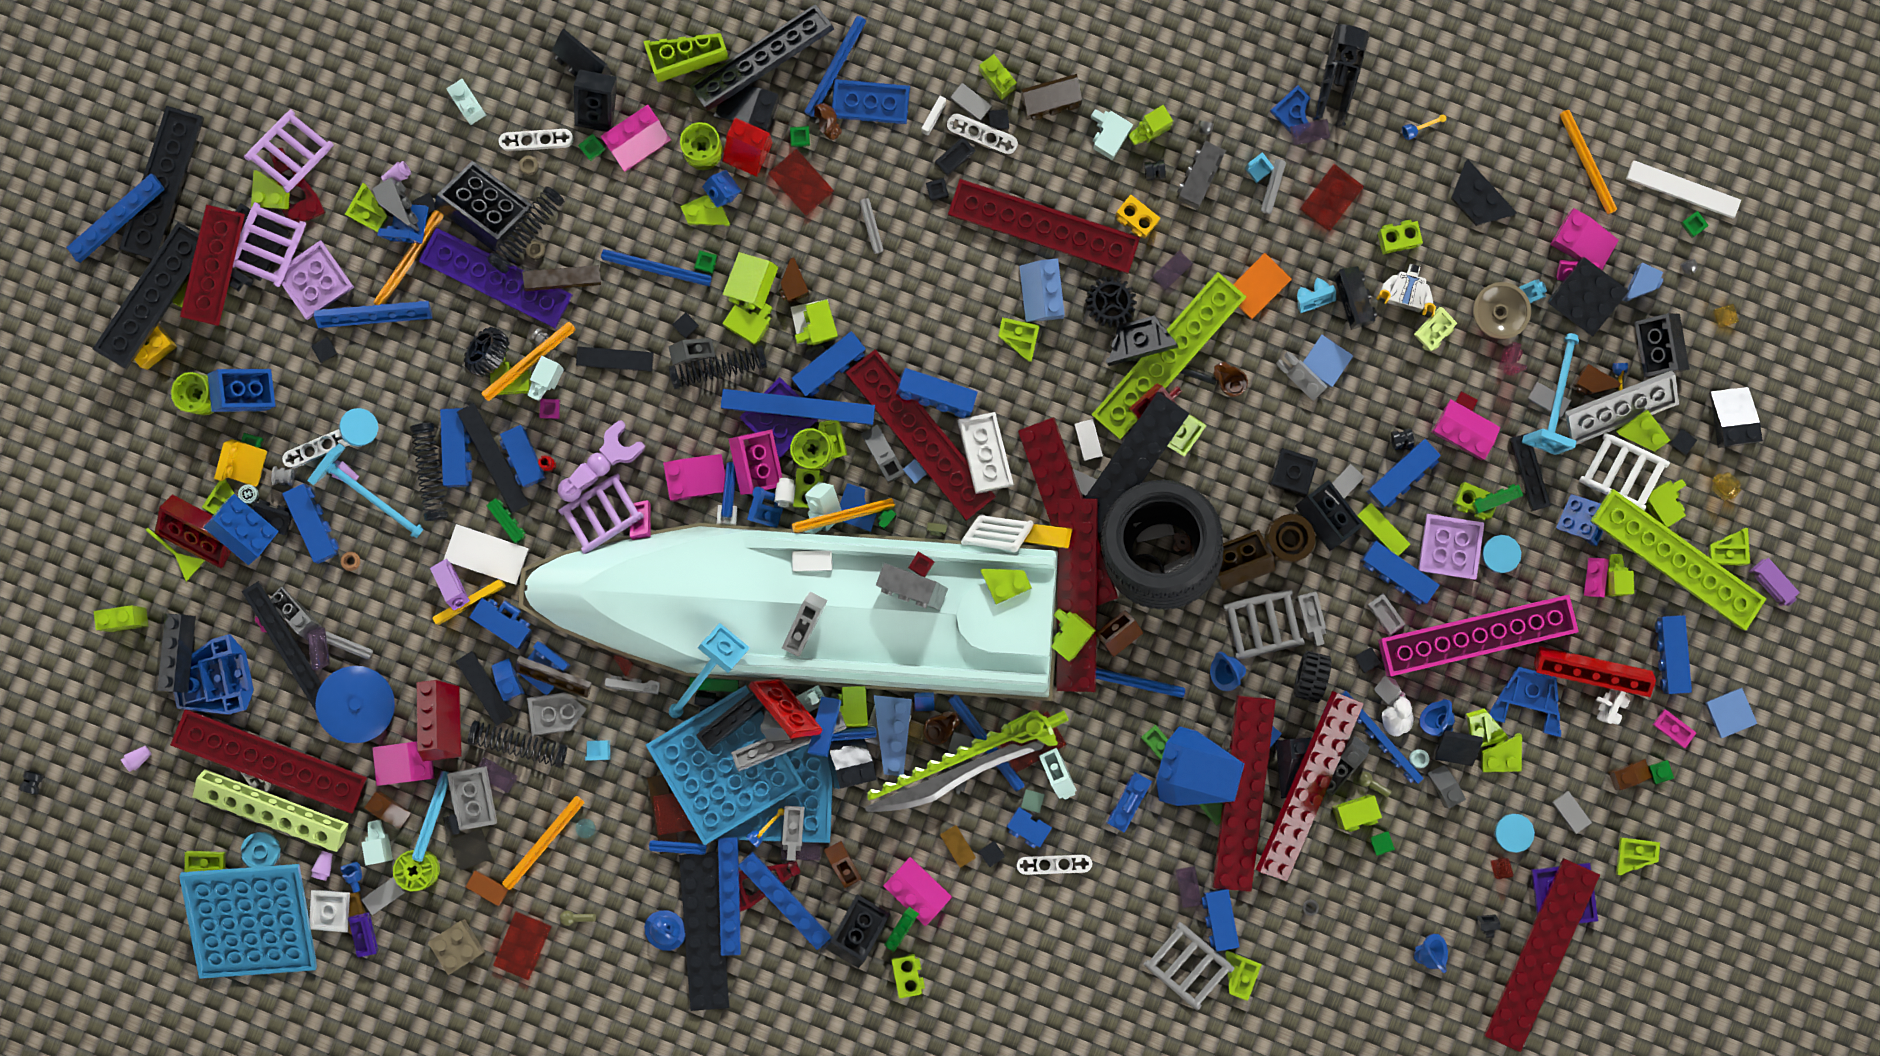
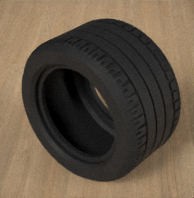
[1101,480,1223,610]

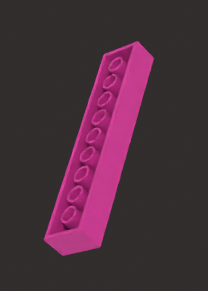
[1378,595,1579,677]

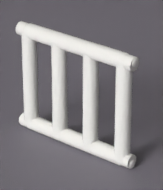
[1579,433,1670,511]
[961,514,1034,553]

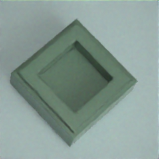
[1021,789,1045,813]

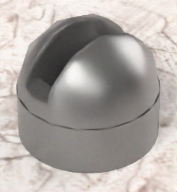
[1198,120,1214,135]
[1680,259,1698,274]
[1303,899,1319,916]

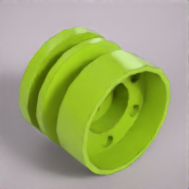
[680,122,723,170]
[171,372,214,415]
[790,428,835,470]
[393,850,440,891]

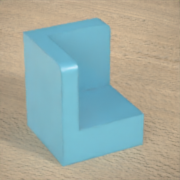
[1245,152,1274,183]
[585,740,611,761]

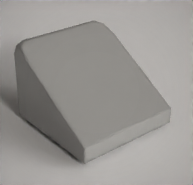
[1374,676,1402,706]

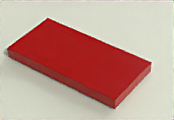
[749,679,823,738]

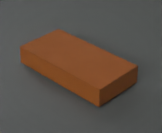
[465,870,509,906]

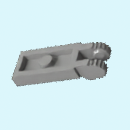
[1276,352,1327,401]

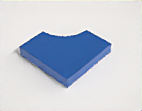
[1270,85,1311,139]
[840,483,877,532]

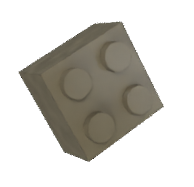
[428,919,485,975]

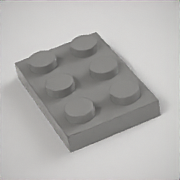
[447,766,497,830]

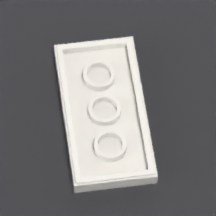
[958,412,1014,494]
[444,524,529,585]

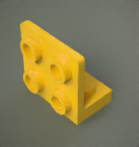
[214,439,267,487]

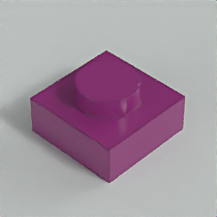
[539,399,561,419]

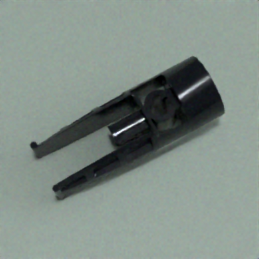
[1312,24,1370,128]

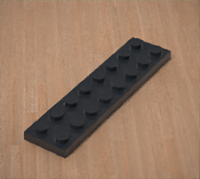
[689,4,834,112]
[119,106,204,259]
[92,222,199,370]
[1084,391,1190,538]
[679,852,730,1011]

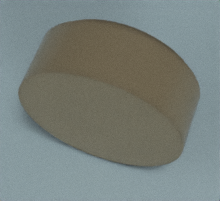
[519,156,539,176]
[526,240,546,260]

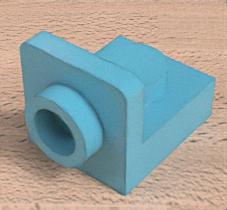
[1519,279,1547,303]

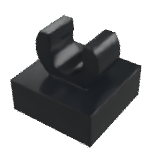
[229,268,254,292]
[694,691,716,713]
[1476,914,1501,938]

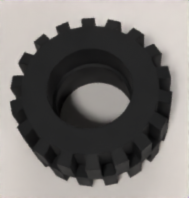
[1294,650,1332,703]

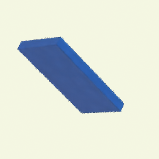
[832,79,910,124]

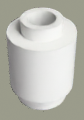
[774,478,796,507]

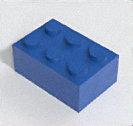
[207,369,276,412]
[203,494,279,565]

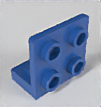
[377,205,428,244]
[1556,494,1604,547]
[517,641,571,695]

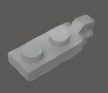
[1297,592,1326,646]
[605,676,660,695]
[782,806,805,861]

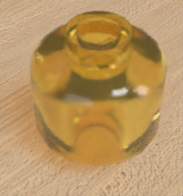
[1712,472,1742,501]

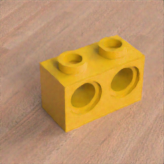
[1115,195,1160,239]

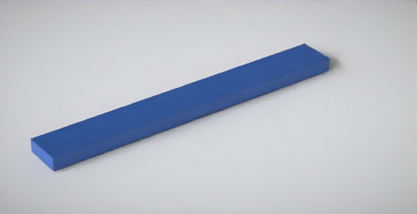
[721,389,875,425]

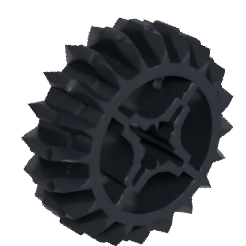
[1085,276,1137,328]
[464,327,510,377]

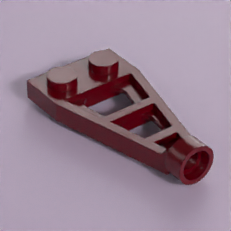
[269,148,326,223]
[739,859,801,912]

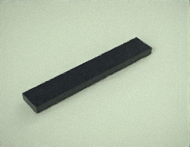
[456,403,529,514]

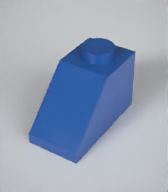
[492,658,524,701]

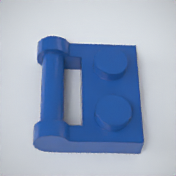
[747,487,783,528]

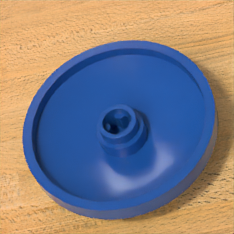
[316,666,395,743]

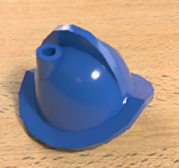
[1210,651,1246,691]
[1419,699,1455,736]
[644,911,685,951]
[1414,934,1448,973]

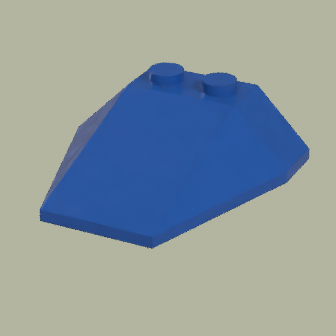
[174,634,254,715]
[1156,726,1245,806]

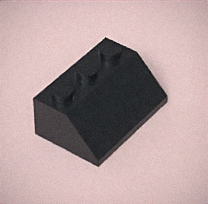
[552,28,612,77]
[1334,266,1377,330]
[1635,313,1690,378]
[1295,480,1364,551]

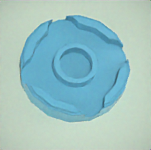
[339,408,379,447]
[1482,535,1521,573]
[1495,814,1535,853]
[241,832,281,868]

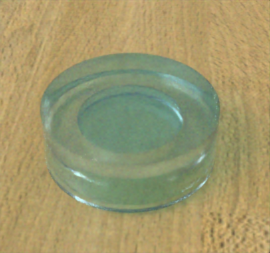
[576,819,596,838]

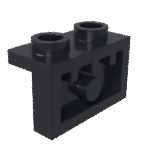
[252,499,293,536]

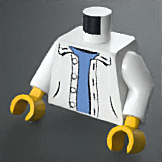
[1376,264,1436,316]

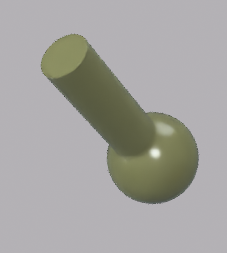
[1357,771,1392,798]
[560,910,596,926]

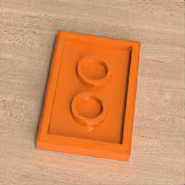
[1233,253,1292,320]

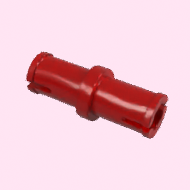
[538,455,556,472]

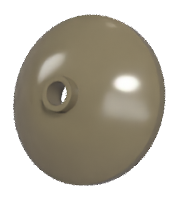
[1473,282,1531,339]

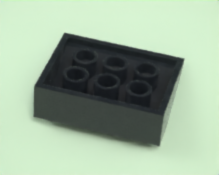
[434,161,532,251]

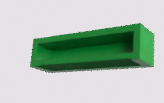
[1472,484,1523,514]
[486,498,526,544]
[689,677,739,692]
[884,907,919,952]

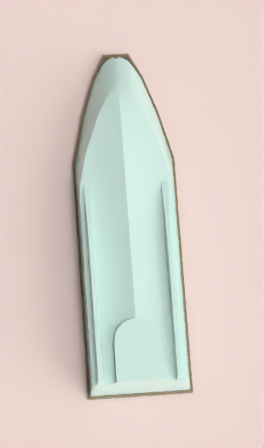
[518,523,1058,701]

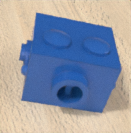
[702,170,741,208]

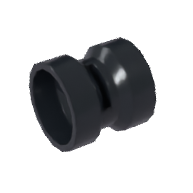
[1144,160,1166,181]
[1391,428,1414,450]
[19,771,44,795]

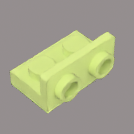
[1414,307,1457,351]

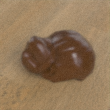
[814,103,842,140]
[1213,362,1248,397]
[923,711,960,745]

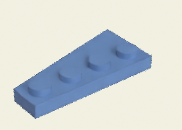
[873,695,912,776]

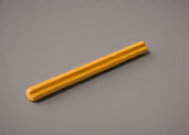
[1560,110,1617,214]
[373,210,444,305]
[481,322,576,401]
[792,498,895,533]
[502,796,584,890]

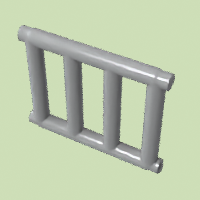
[1223,589,1305,660]
[1143,922,1234,1011]

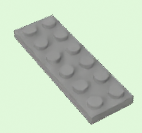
[1565,371,1679,444]

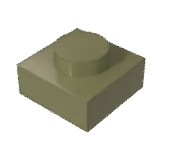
[927,522,947,537]

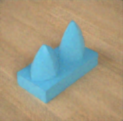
[1297,278,1336,314]

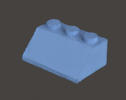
[1019,258,1065,323]

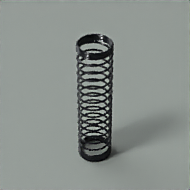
[487,186,565,274]
[669,345,767,390]
[410,423,449,521]
[467,720,568,768]

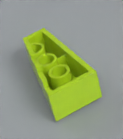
[643,33,729,83]

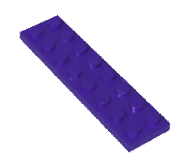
[419,228,573,329]

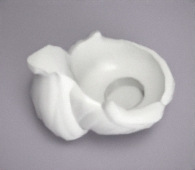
[1382,692,1414,736]

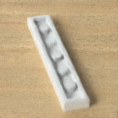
[1626,161,1741,219]

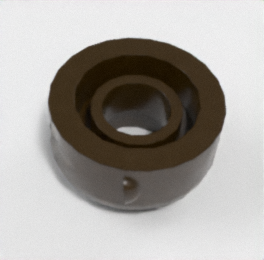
[1264,514,1315,563]

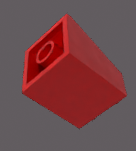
[722,118,773,177]

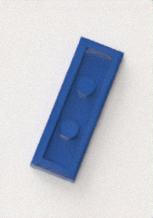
[808,696,841,757]

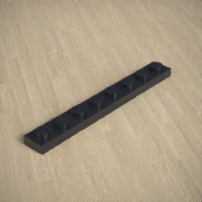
[242,581,322,712]

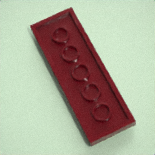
[180,204,245,326]

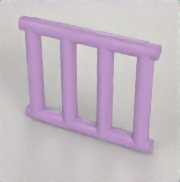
[244,109,334,193]
[233,202,306,287]
[558,473,644,554]

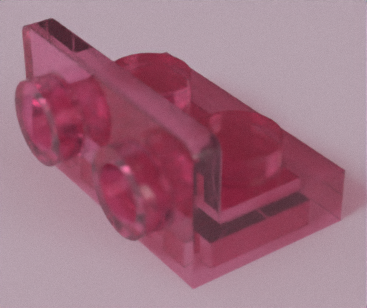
[1498,342,1527,376]

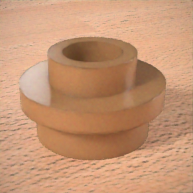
[341,552,360,571]

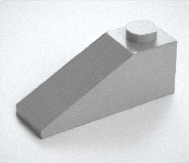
[782,592,828,657]

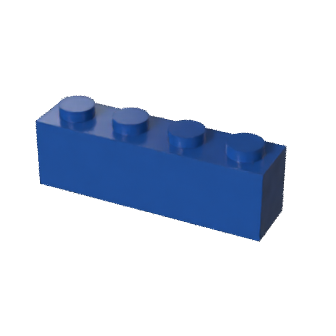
[792,331,866,398]
[896,368,978,418]
[440,408,472,487]
[1366,439,1441,508]
[282,484,339,564]
[1360,541,1440,605]
[1655,615,1692,694]

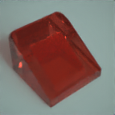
[614,655,634,677]
[1491,857,1514,879]

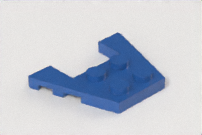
[1489,667,1562,737]

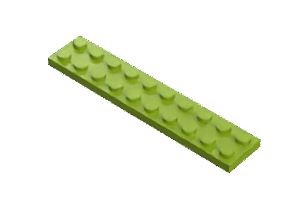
[1092,272,1247,440]
[1590,489,1766,631]

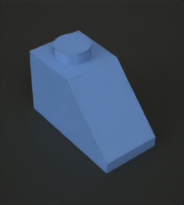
[1623,263,1663,302]

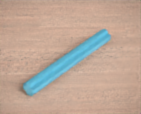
[412,771,449,862]

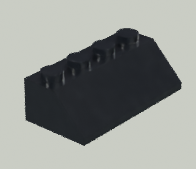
[154,613,196,693]

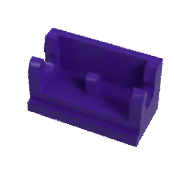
[348,912,378,957]

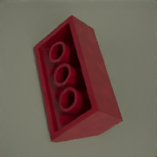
[155,494,232,569]
[417,680,462,762]

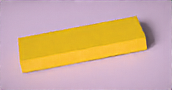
[1024,524,1072,548]

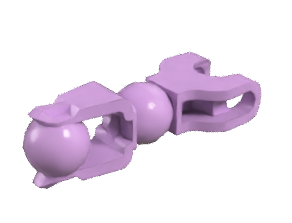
[557,420,646,502]

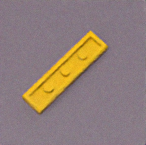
[432,579,506,625]

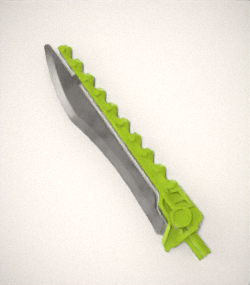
[865,709,1069,812]

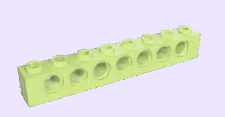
[192,769,349,852]

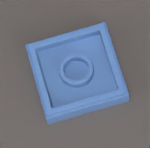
[1303,335,1353,388]
[1705,688,1757,738]

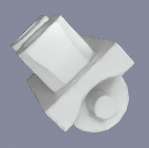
[1596,689,1630,725]

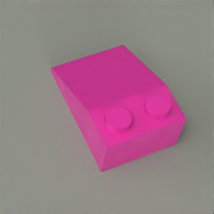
[1550,208,1619,270]
[663,454,725,502]
[372,741,435,786]

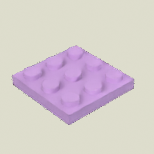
[274,240,354,320]
[1418,514,1484,580]

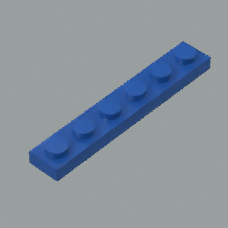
[66,174,165,263]
[314,301,432,328]
[1340,691,1424,784]
[718,837,741,956]
[738,852,832,950]

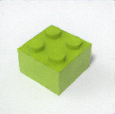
[1332,795,1382,832]

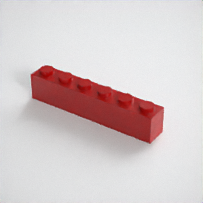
[1534,646,1656,698]

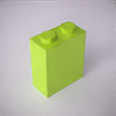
[723,252,779,310]
[93,605,149,632]

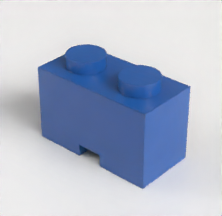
[1006,807,1052,848]

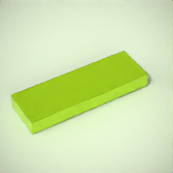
[1357,503,1411,556]

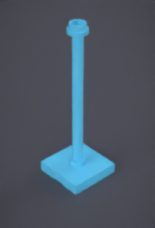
[1522,333,1579,455]
[307,443,424,538]
[669,623,750,718]

